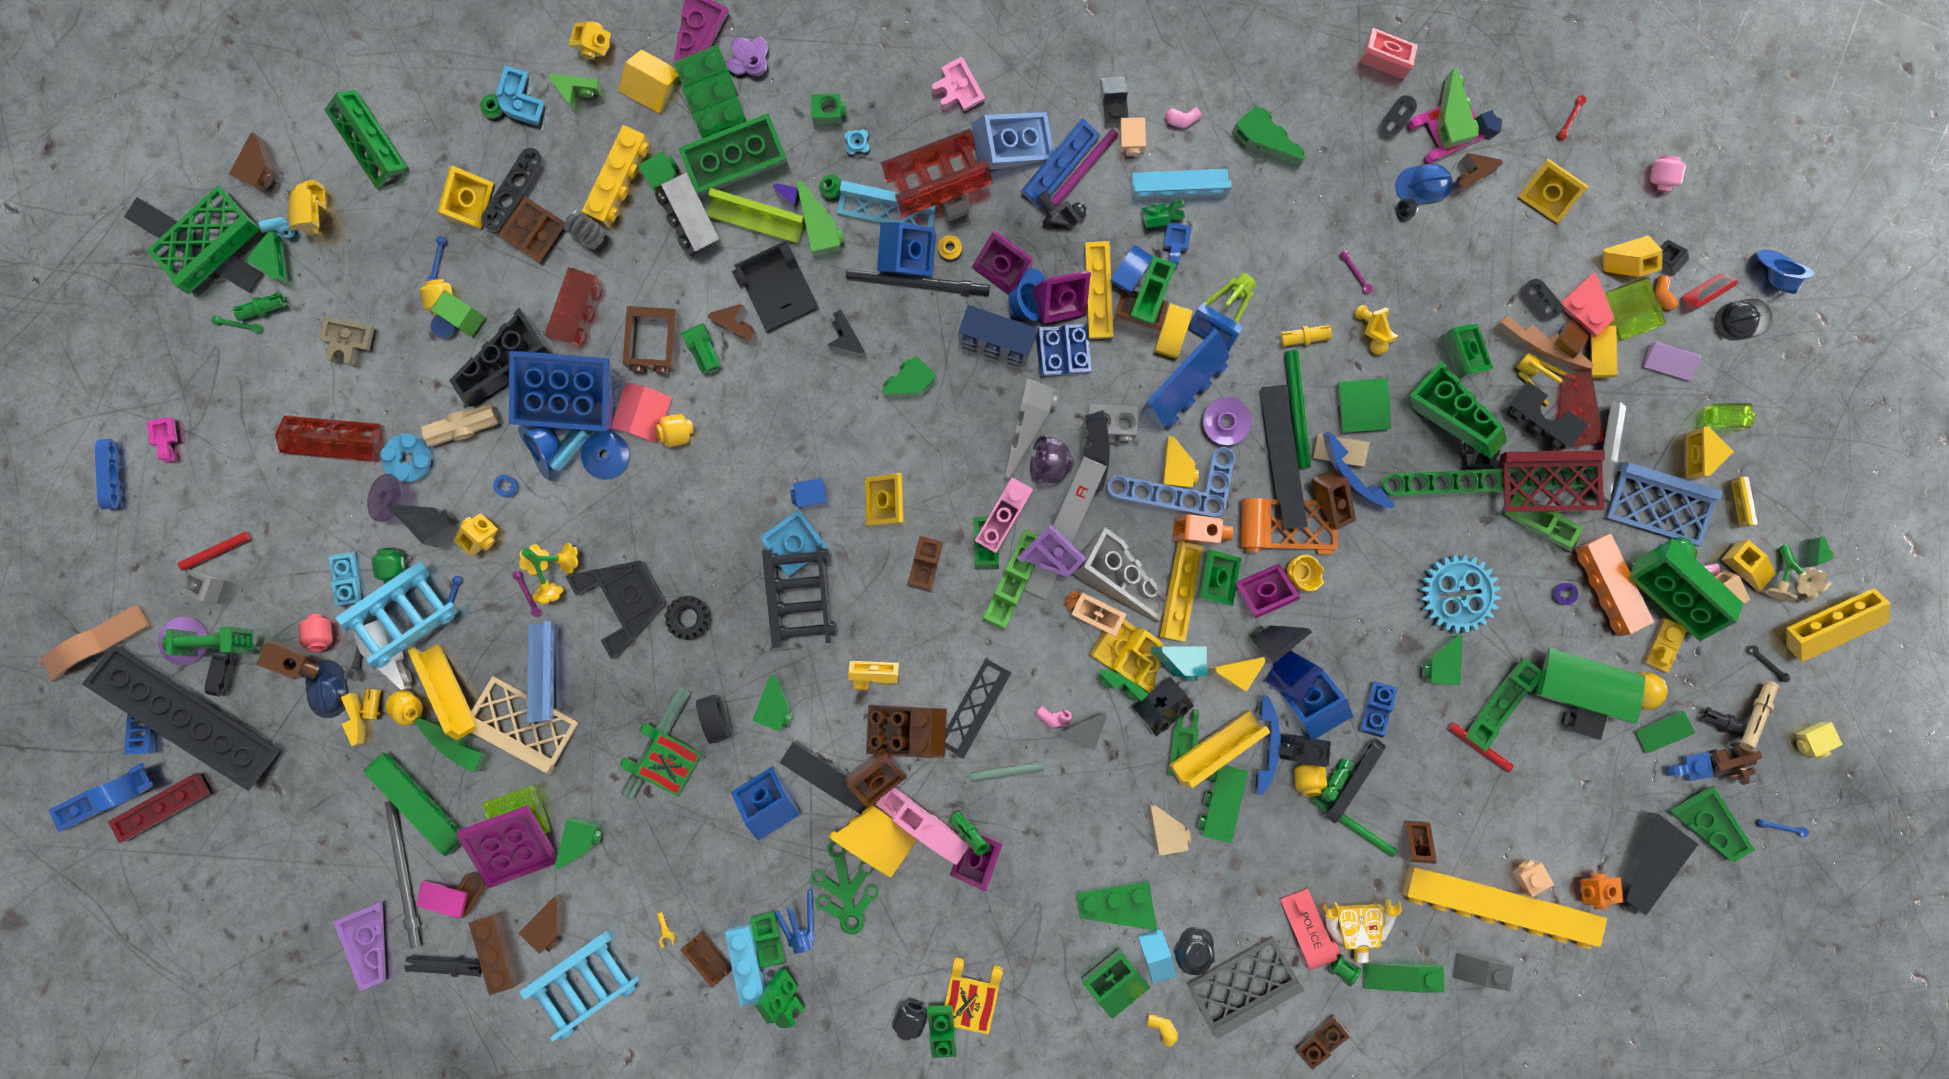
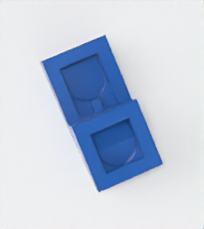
[1110,245,1153,294]

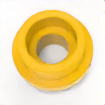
[938,235,962,260]

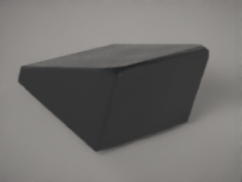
[1661,239,1689,276]

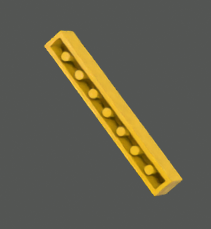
[1402,865,1607,949]

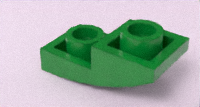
[927,1005,957,1058]

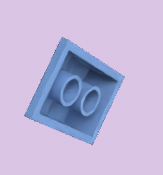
[971,112,1054,170]

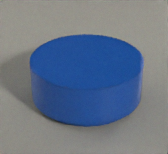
[431,315,457,339]

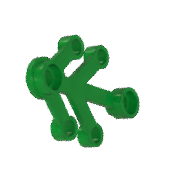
[810,840,879,935]

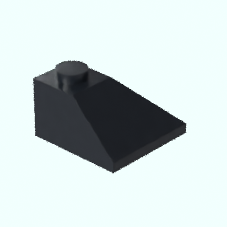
[389,504,457,547]
[1248,625,1312,664]

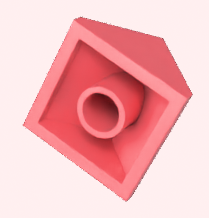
[1359,28,1417,80]
[611,382,672,443]

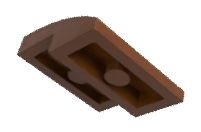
[498,196,565,263]

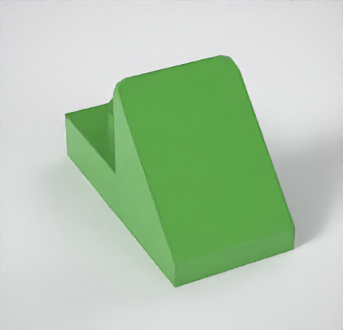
[549,74,602,111]

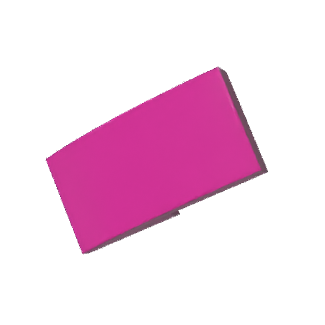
[416,881,468,918]

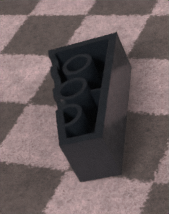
[449,308,552,407]

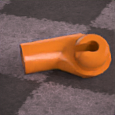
[1654,275,1679,311]

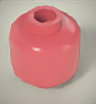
[298,614,333,652]

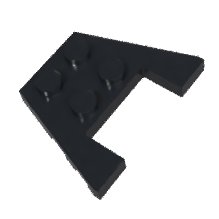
[565,560,665,659]

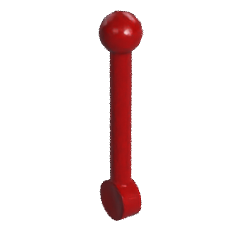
[1558,95,1587,140]

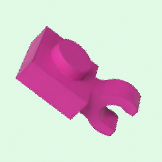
[146,417,178,463]

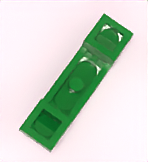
[1465,658,1542,751]

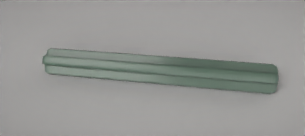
[621,688,690,799]

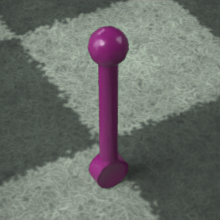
[1340,251,1373,294]
[513,571,541,617]

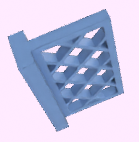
[1606,461,1723,546]

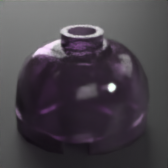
[1030,435,1074,485]

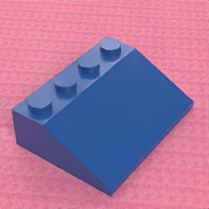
[1141,329,1230,431]
[509,351,613,432]

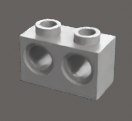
[1087,404,1138,442]

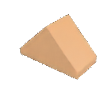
[1071,593,1126,636]

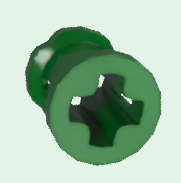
[1328,954,1362,987]

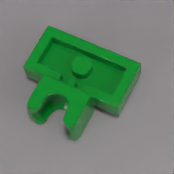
[754,969,804,1028]

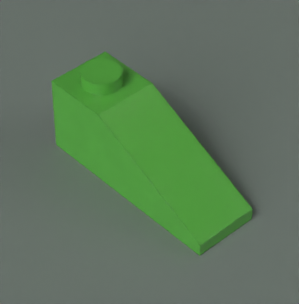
[796,180,844,257]

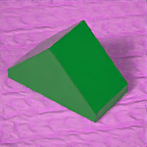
[247,231,287,285]

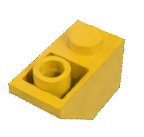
[1603,235,1663,277]
[1721,539,1776,592]

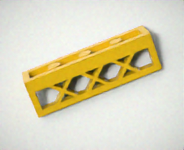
[408,644,478,741]
[1169,710,1270,788]

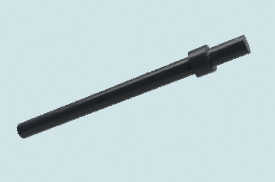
[846,269,990,295]

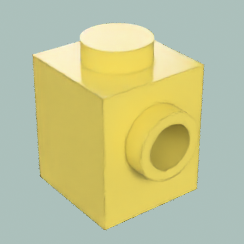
[1795,722,1843,759]

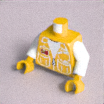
[1323,899,1402,963]

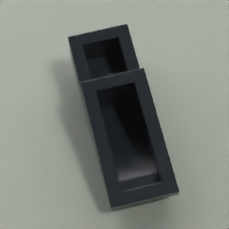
[1083,410,1110,492]

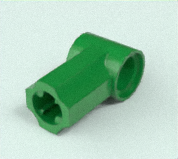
[681,323,721,375]

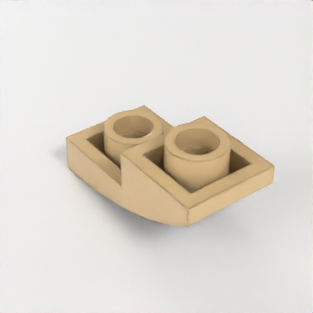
[1313,434,1370,466]

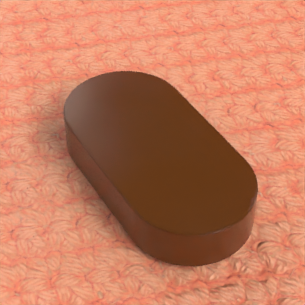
[455,871,487,918]

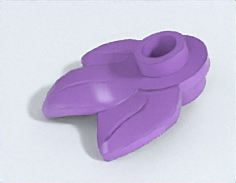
[725,36,768,76]

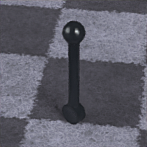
[1747,645,1791,683]

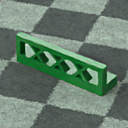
[324,90,407,188]

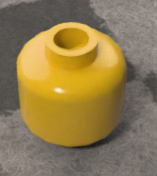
[420,279,453,315]
[656,414,693,448]
[385,690,423,726]
[1294,763,1327,797]

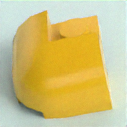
[288,180,326,235]

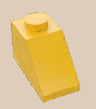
[1162,436,1199,490]

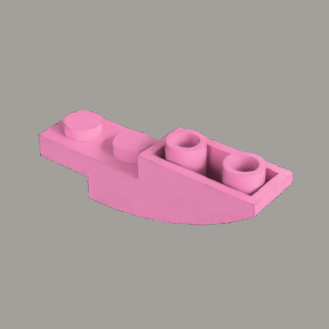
[876,787,970,865]

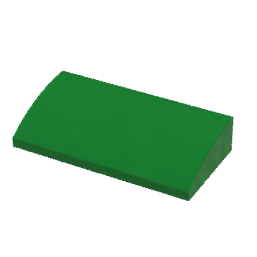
[1535,648,1645,724]

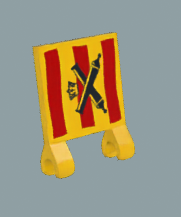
[945,958,1002,1035]

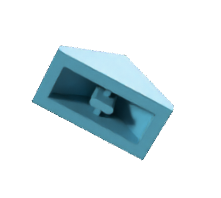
[1138,929,1176,984]

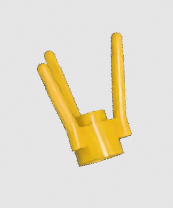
[1516,352,1576,406]

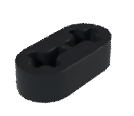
[1379,95,1417,138]
[1522,279,1562,321]
[204,649,232,697]

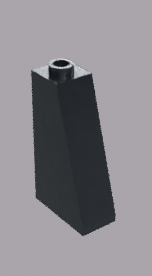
[1622,812,1699,915]

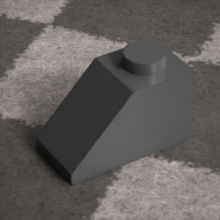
[1453,953,1514,991]

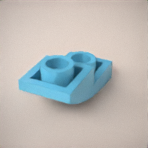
[328,551,361,606]

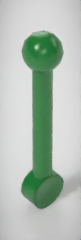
[211,315,262,333]

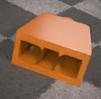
[1172,514,1233,545]

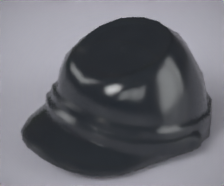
[1174,927,1215,975]

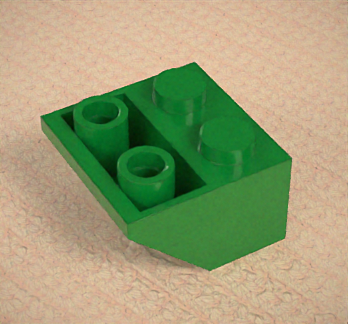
[1081,948,1151,1019]

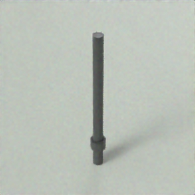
[384,801,420,949]

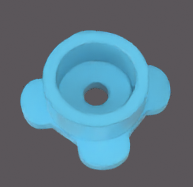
[845,129,870,155]

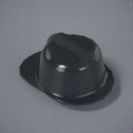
[1715,299,1773,340]

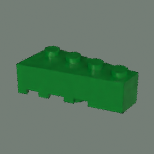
[1410,361,1507,459]

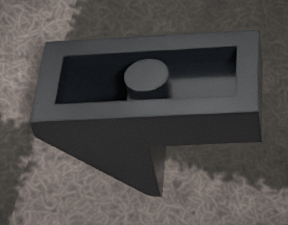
[1100,76,1129,126]
[828,309,866,357]

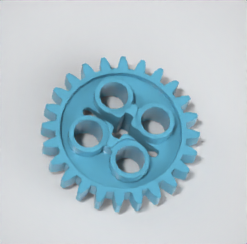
[1419,554,1501,633]

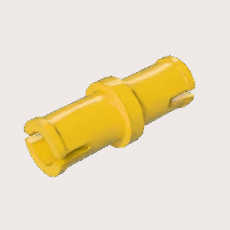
[1281,324,1332,347]

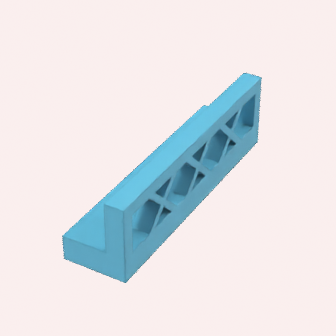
[1131,169,1232,199]
[837,181,937,227]

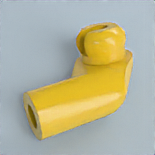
[1146,1014,1178,1047]

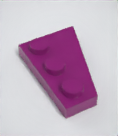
[674,0,729,61]

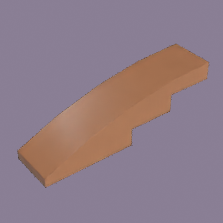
[1495,315,1594,372]

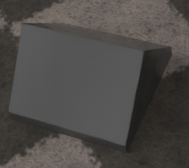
[1057,712,1107,750]

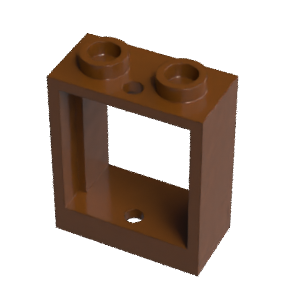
[623,306,679,374]

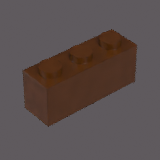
[468,912,520,995]

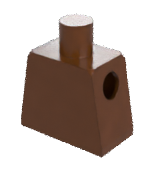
[256,640,321,680]

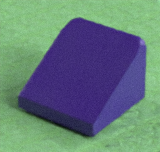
[773,183,799,211]

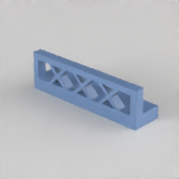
[527,621,555,723]

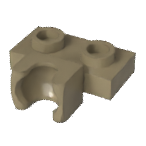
[319,316,374,366]

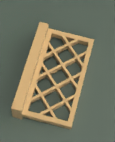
[471,676,579,776]

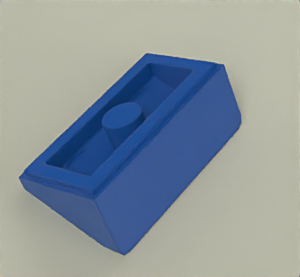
[1188,303,1243,352]

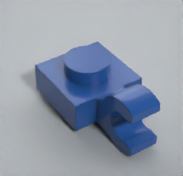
[1163,223,1191,268]
[1667,752,1714,781]

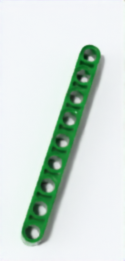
[1378,467,1596,498]

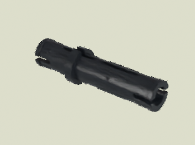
[405,956,482,977]

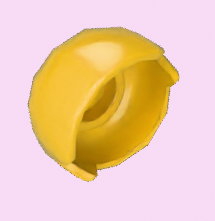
[1287,555,1324,592]
[1636,672,1668,710]

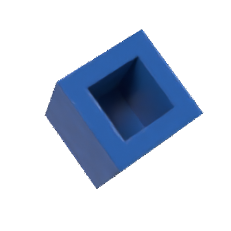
[790,478,828,509]

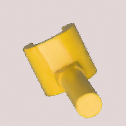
[657,912,675,949]

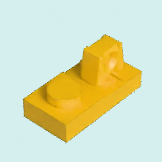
[1643,618,1687,673]
[848,661,899,690]

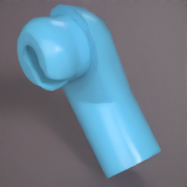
[259,217,295,239]

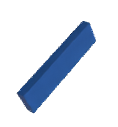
[1021,118,1100,207]

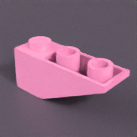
[975,477,1033,553]

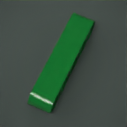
[364,752,460,856]

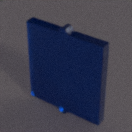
[1265,650,1323,703]

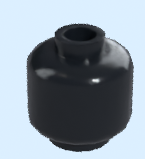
[892,1001,928,1041]

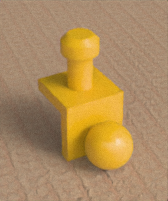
[1355,305,1398,355]

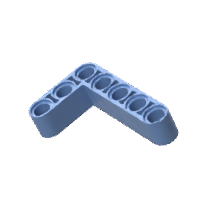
[1106,447,1234,518]

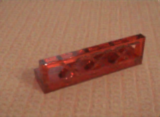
[275,416,381,461]

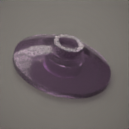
[367,474,402,522]

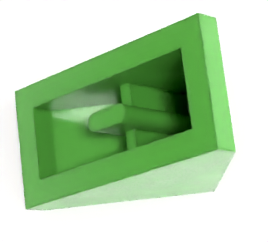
[431,290,486,337]

